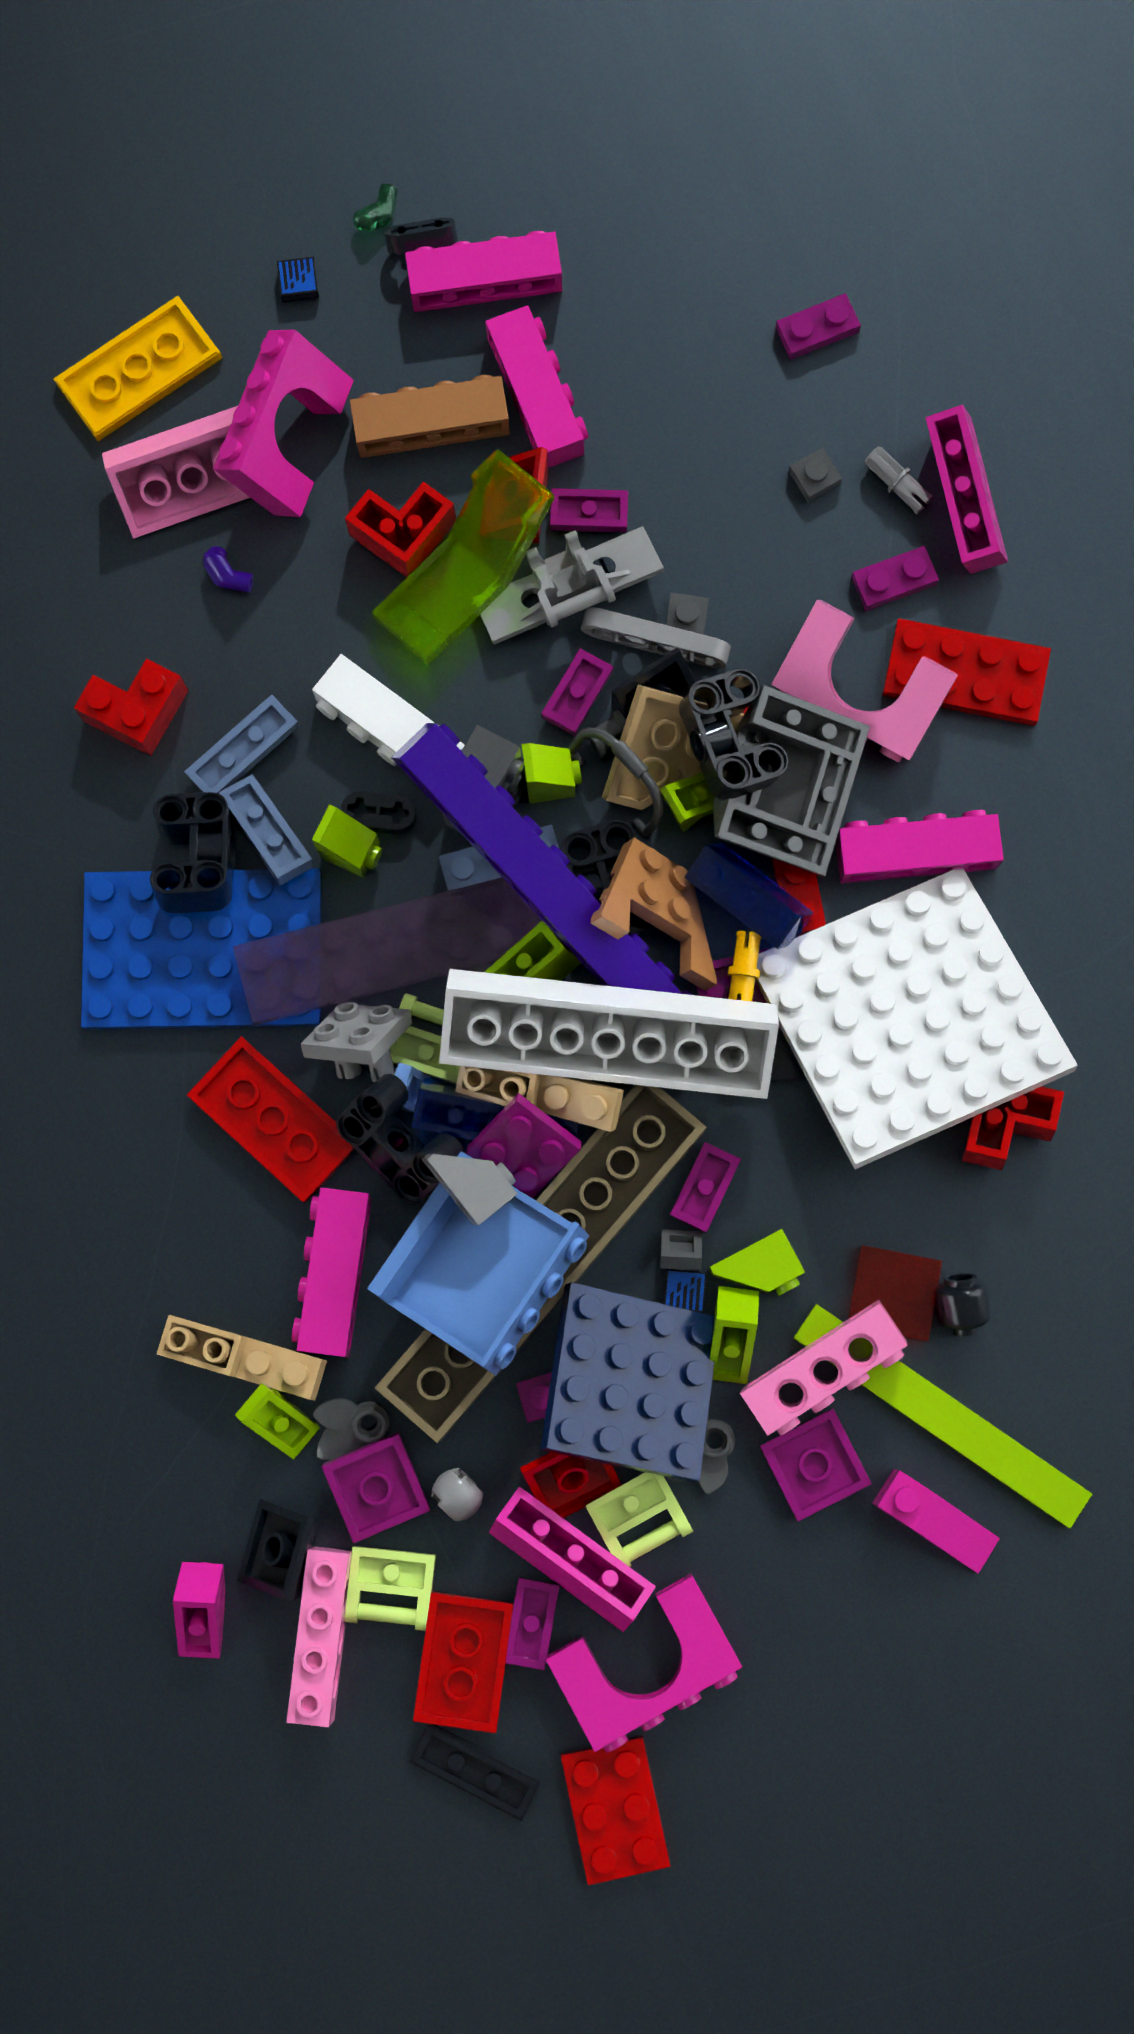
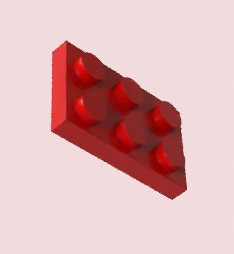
[413,1591,514,1733]
[561,1735,671,1886]

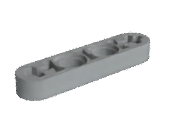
[580,607,731,669]

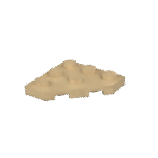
[602,685,744,810]

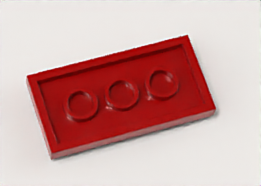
[882,618,1051,726]
[187,1036,356,1204]

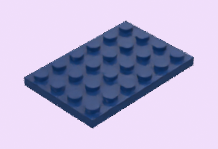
[81,868,322,1030]

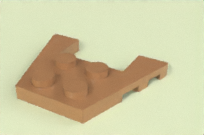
[591,837,717,991]

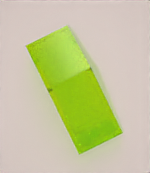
[372,449,555,665]

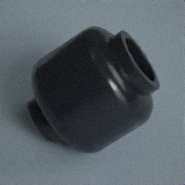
[935,1273,990,1336]

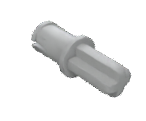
[865,446,934,515]

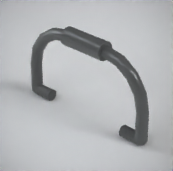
[568,728,664,838]

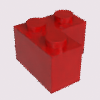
[345,481,457,579]
[74,658,189,756]
[962,1086,1064,1171]

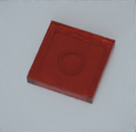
[847,1245,942,1342]

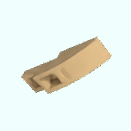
[455,1066,624,1132]
[157,1315,327,1401]

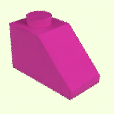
[173,1562,226,1659]

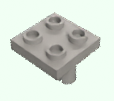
[301,1002,412,1082]

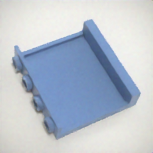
[367,1151,589,1376]

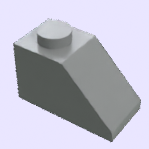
[422,1154,518,1226]

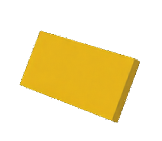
[53,296,222,442]

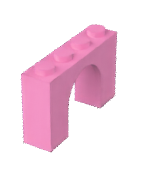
[771,600,959,762]

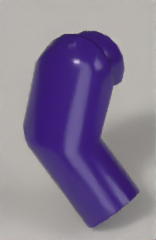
[203,546,254,592]

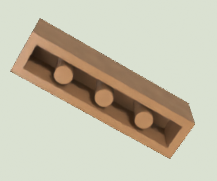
[350,375,510,458]

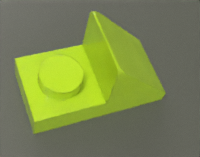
[660,772,715,832]
[235,1383,320,1460]

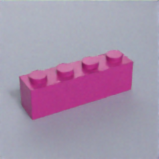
[405,231,562,312]
[485,305,589,468]
[925,404,1008,574]
[836,810,1004,884]
[292,1187,373,1358]
[488,1486,656,1632]

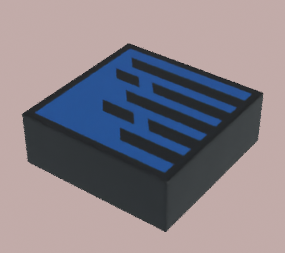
[277,256,319,302]
[663,1269,707,1313]

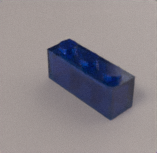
[685,842,814,949]

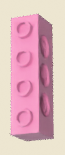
[740,1299,908,1436]
[286,1546,352,1728]

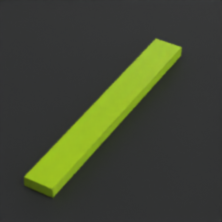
[793,1304,1092,1529]

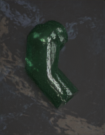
[353,184,398,232]

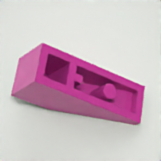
[872,1469,1000,1574]

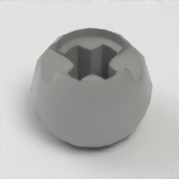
[431,1467,483,1521]

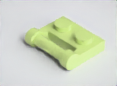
[390,993,460,1085]
[585,1472,694,1567]
[344,1546,436,1631]

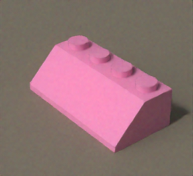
[102,406,250,539]

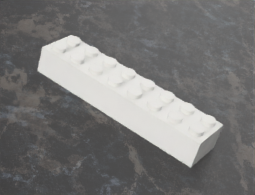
[439,969,779,1099]

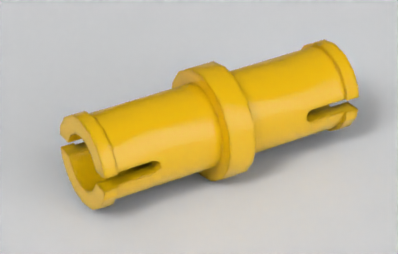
[728,931,762,1002]

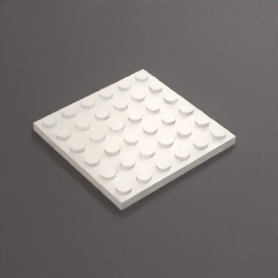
[755,869,1078,1169]

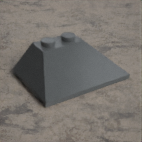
[713,685,870,876]

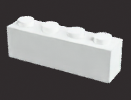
[312,654,465,766]

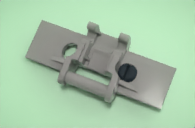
[473,526,664,645]

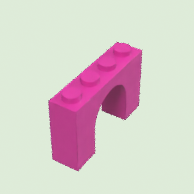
[213,330,354,517]
[546,1573,742,1753]

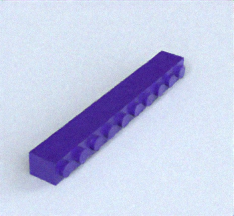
[391,723,692,995]

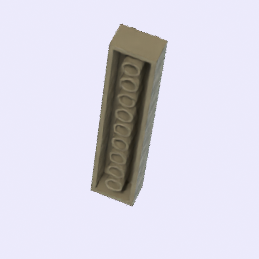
[375,1085,707,1443]

